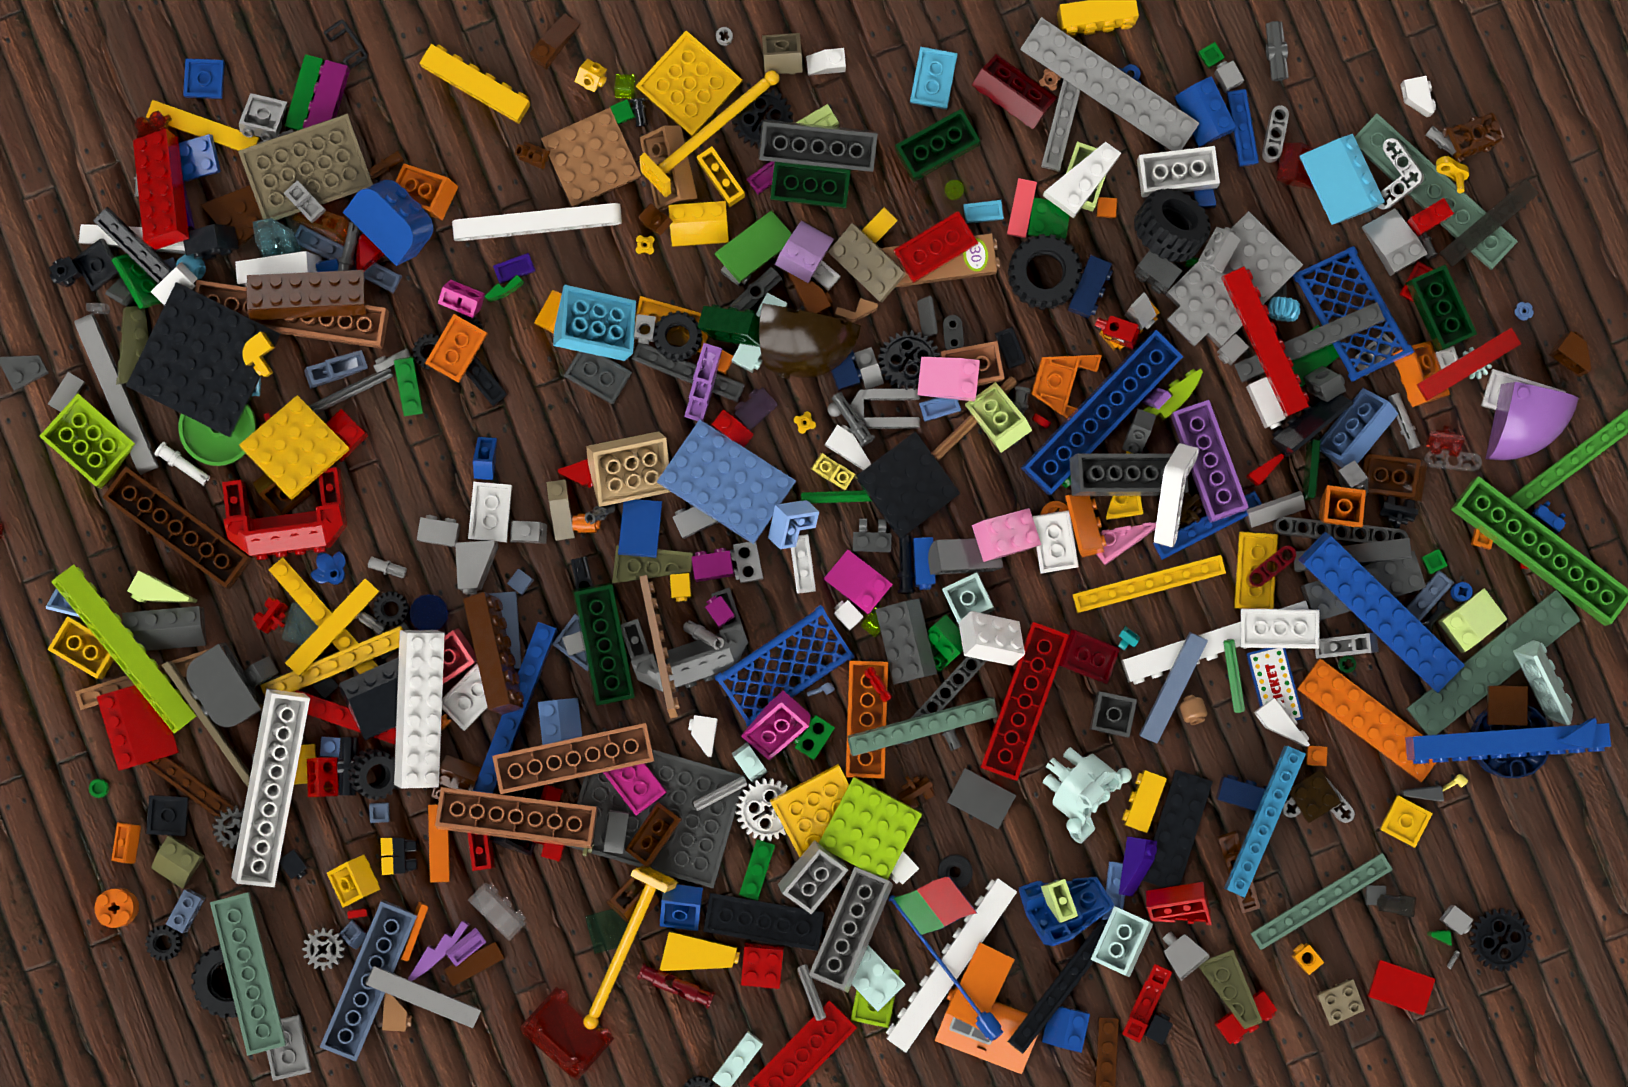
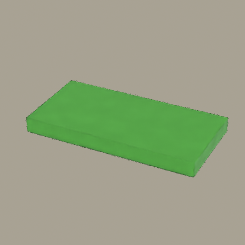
[715,210,792,283]

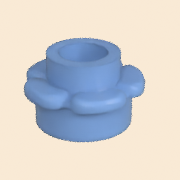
[1515,302,1534,321]

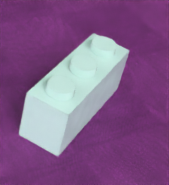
[712,1031,763,1087]

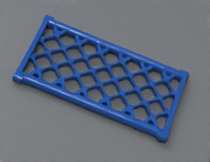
[1292,246,1414,382]
[715,605,855,727]

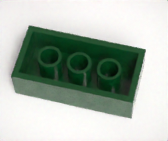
[895,108,980,182]
[770,162,851,209]
[1406,264,1477,352]

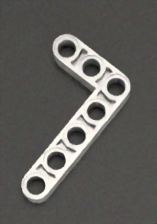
[1154,443,1199,547]

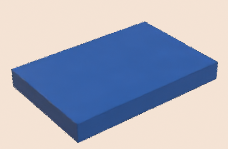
[618,499,662,558]

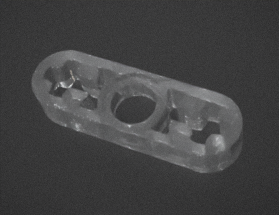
[1425,450,1482,472]

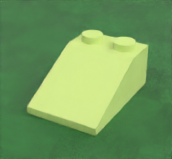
[965,382,1032,453]
[127,571,197,603]
[1438,588,1507,653]

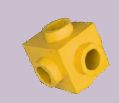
[574,58,607,92]

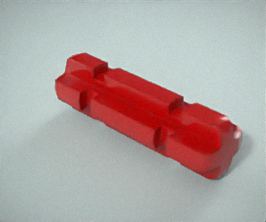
[864,667,892,702]

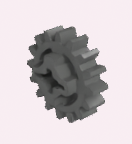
[212,806,244,849]

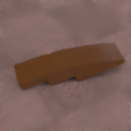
[1217,831,1260,914]

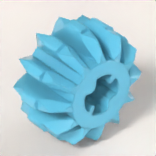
[1267,297,1300,322]

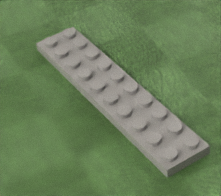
[1020,17,1199,151]

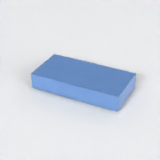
[919,398,961,422]

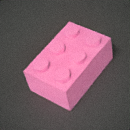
[972,508,1041,562]

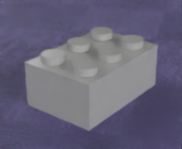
[778,840,848,914]

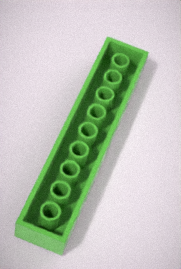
[1450,476,1628,626]

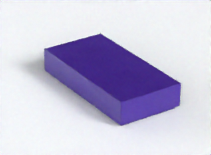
[493,253,536,284]

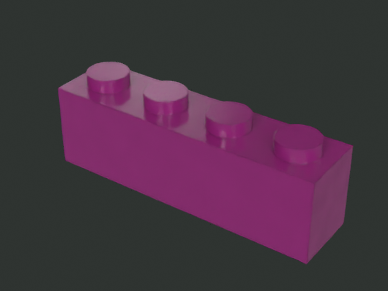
[303,60,350,128]

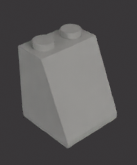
[455,540,498,595]

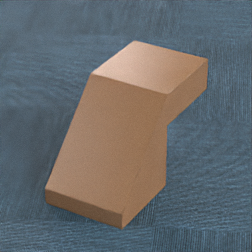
[835,298,878,323]

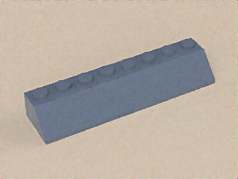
[320,899,417,1061]

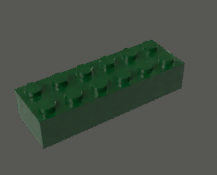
[572,583,635,706]

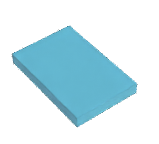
[910,47,957,110]

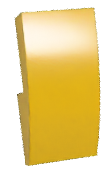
[862,207,898,244]

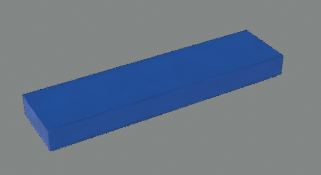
[1227,89,1259,167]

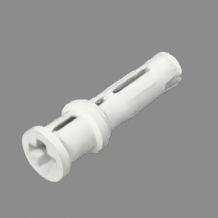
[154,442,210,486]

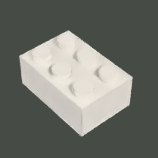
[959,611,1025,666]

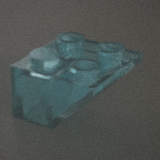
[253,218,302,257]

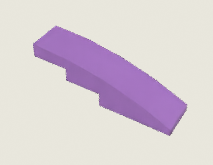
[684,343,722,422]
[408,920,470,981]

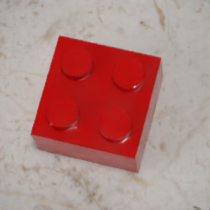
[741,942,784,989]

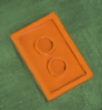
[425,314,488,383]

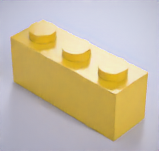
[697,146,745,208]
[1122,770,1167,833]

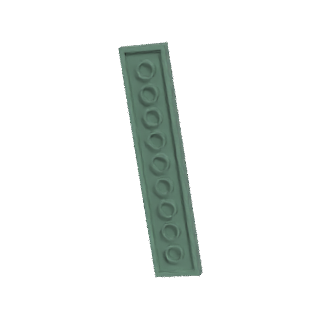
[1355,113,1518,270]
[1406,590,1581,735]

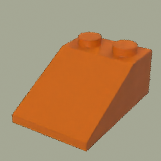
[395,164,459,220]

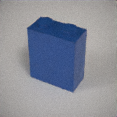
[913,537,936,590]

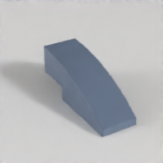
[304,350,368,389]

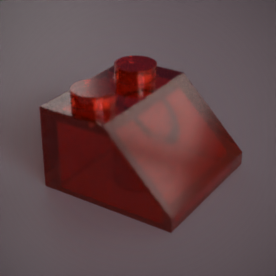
[1276,142,1315,190]

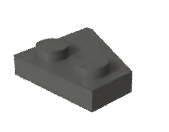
[0,355,49,391]

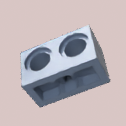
[166,889,206,933]

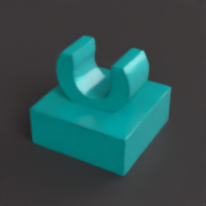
[1118,626,1141,650]

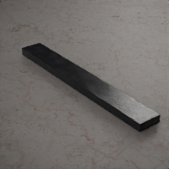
[1007,920,1107,1054]

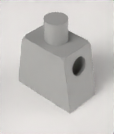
[510,521,547,544]
[1163,932,1209,981]

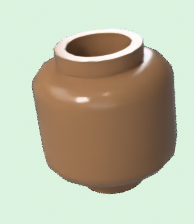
[1179,695,1208,725]

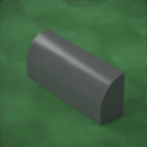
[928,538,1004,575]

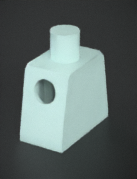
[732,742,768,783]

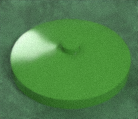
[178,404,257,466]

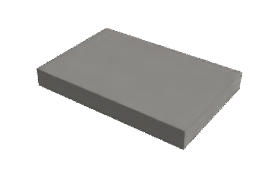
[267,1014,312,1081]

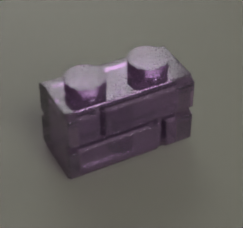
[734,387,778,431]

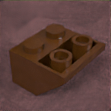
[431,755,481,799]
[606,876,660,923]

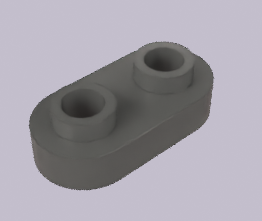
[943,315,964,350]

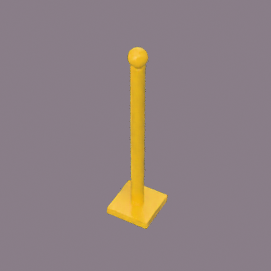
[640,70,779,197]
[583,865,678,1029]

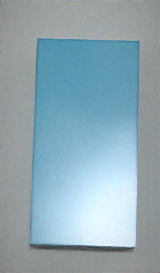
[963,200,1004,224]

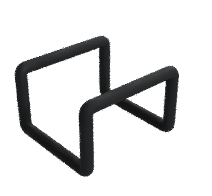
[324,19,368,69]

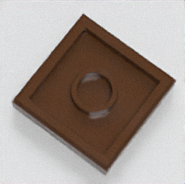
[1487,686,1528,726]

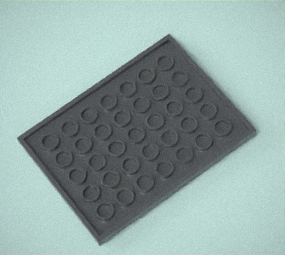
[565,749,746,888]

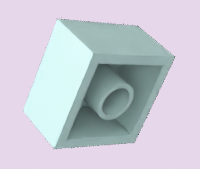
[942,572,995,624]

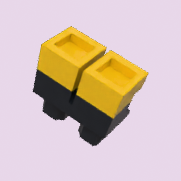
[381,838,418,875]

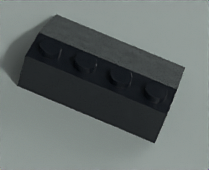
[1271,395,1354,458]
[340,657,399,740]

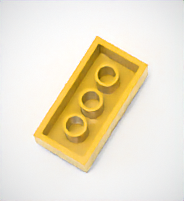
[1057,0,1139,37]

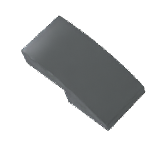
[604,810,629,854]

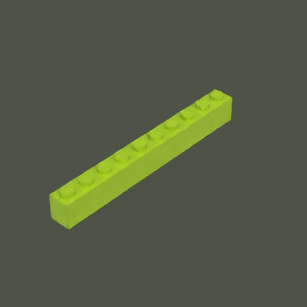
[52,564,196,733]

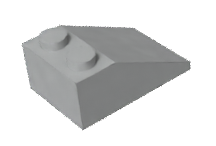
[1362,209,1427,276]

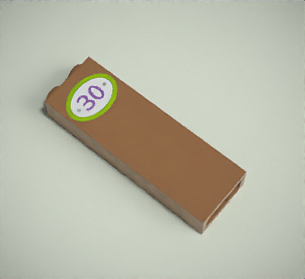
[881,233,1000,288]

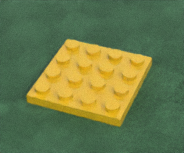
[636,31,743,137]
[239,395,349,500]
[770,764,849,857]

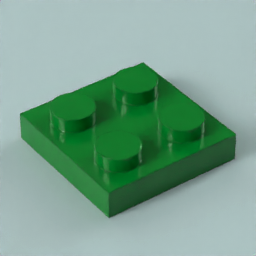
[1028,198,1070,240]

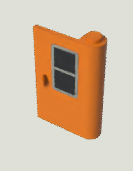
[935,986,1038,1074]

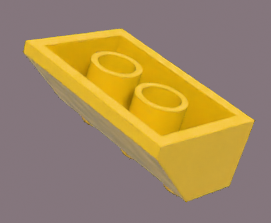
[669,201,729,247]

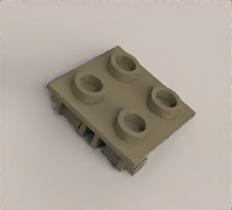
[1316,979,1365,1026]

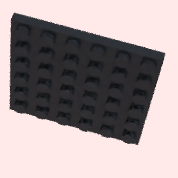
[126,282,281,437]

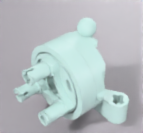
[1043,747,1132,843]

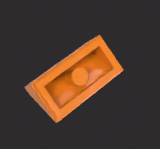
[111,822,141,864]

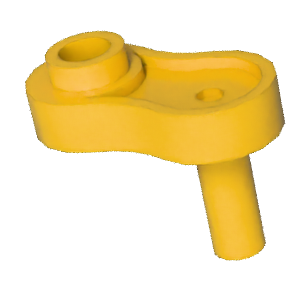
[1436,156,1469,193]

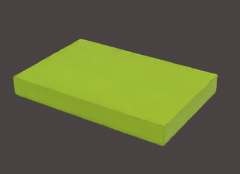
[851,968,900,1028]

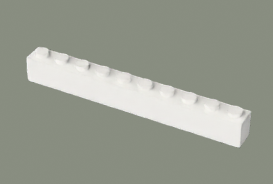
[1121,601,1309,685]
[886,878,1017,1052]

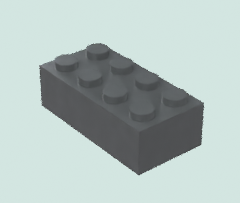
[875,599,937,684]

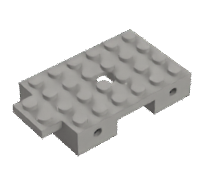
[1166,211,1303,348]

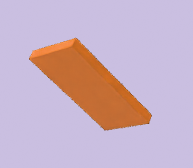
[946,942,1015,1030]

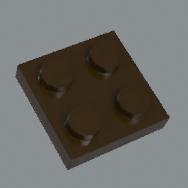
[1289,770,1342,823]

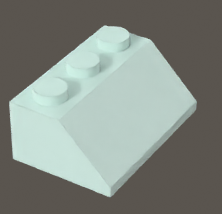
[1091,906,1153,977]

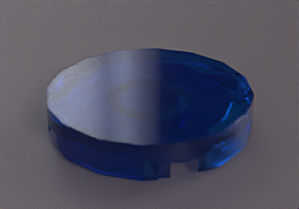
[409,594,449,630]

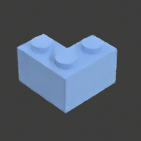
[768,500,819,549]

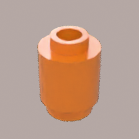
[572,513,601,533]

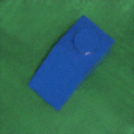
[473,437,497,480]

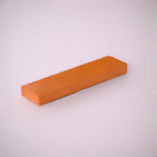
[428,804,450,882]

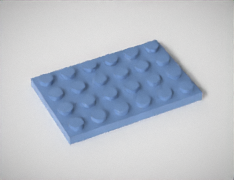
[657,419,796,544]

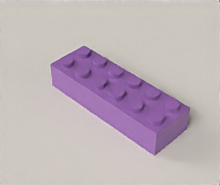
[1171,400,1249,523]

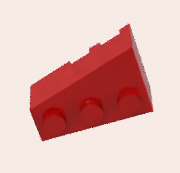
[1146,882,1212,925]

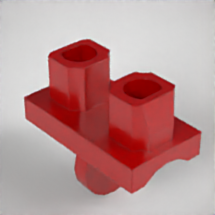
[253,597,289,634]

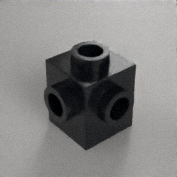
[49,256,83,287]

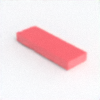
[1007,178,1037,238]

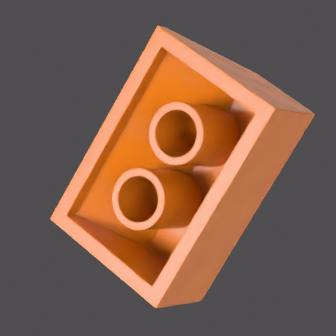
[1392,341,1450,407]
[1065,495,1107,558]

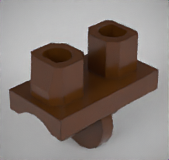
[515,141,550,169]
[898,775,935,809]

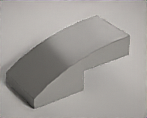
[284,180,326,223]

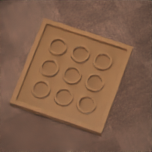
[541,108,641,207]

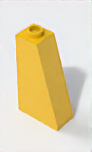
[660,931,740,971]

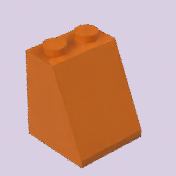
[1319,485,1366,528]

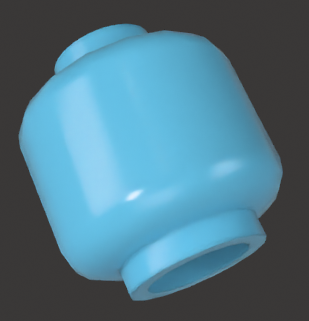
[176,254,206,280]

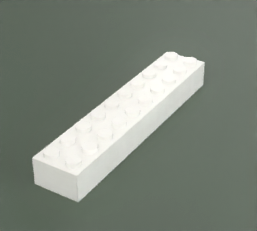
[231,689,310,887]

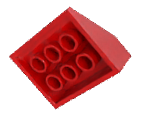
[96,685,179,771]

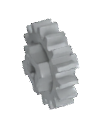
[302,928,346,970]

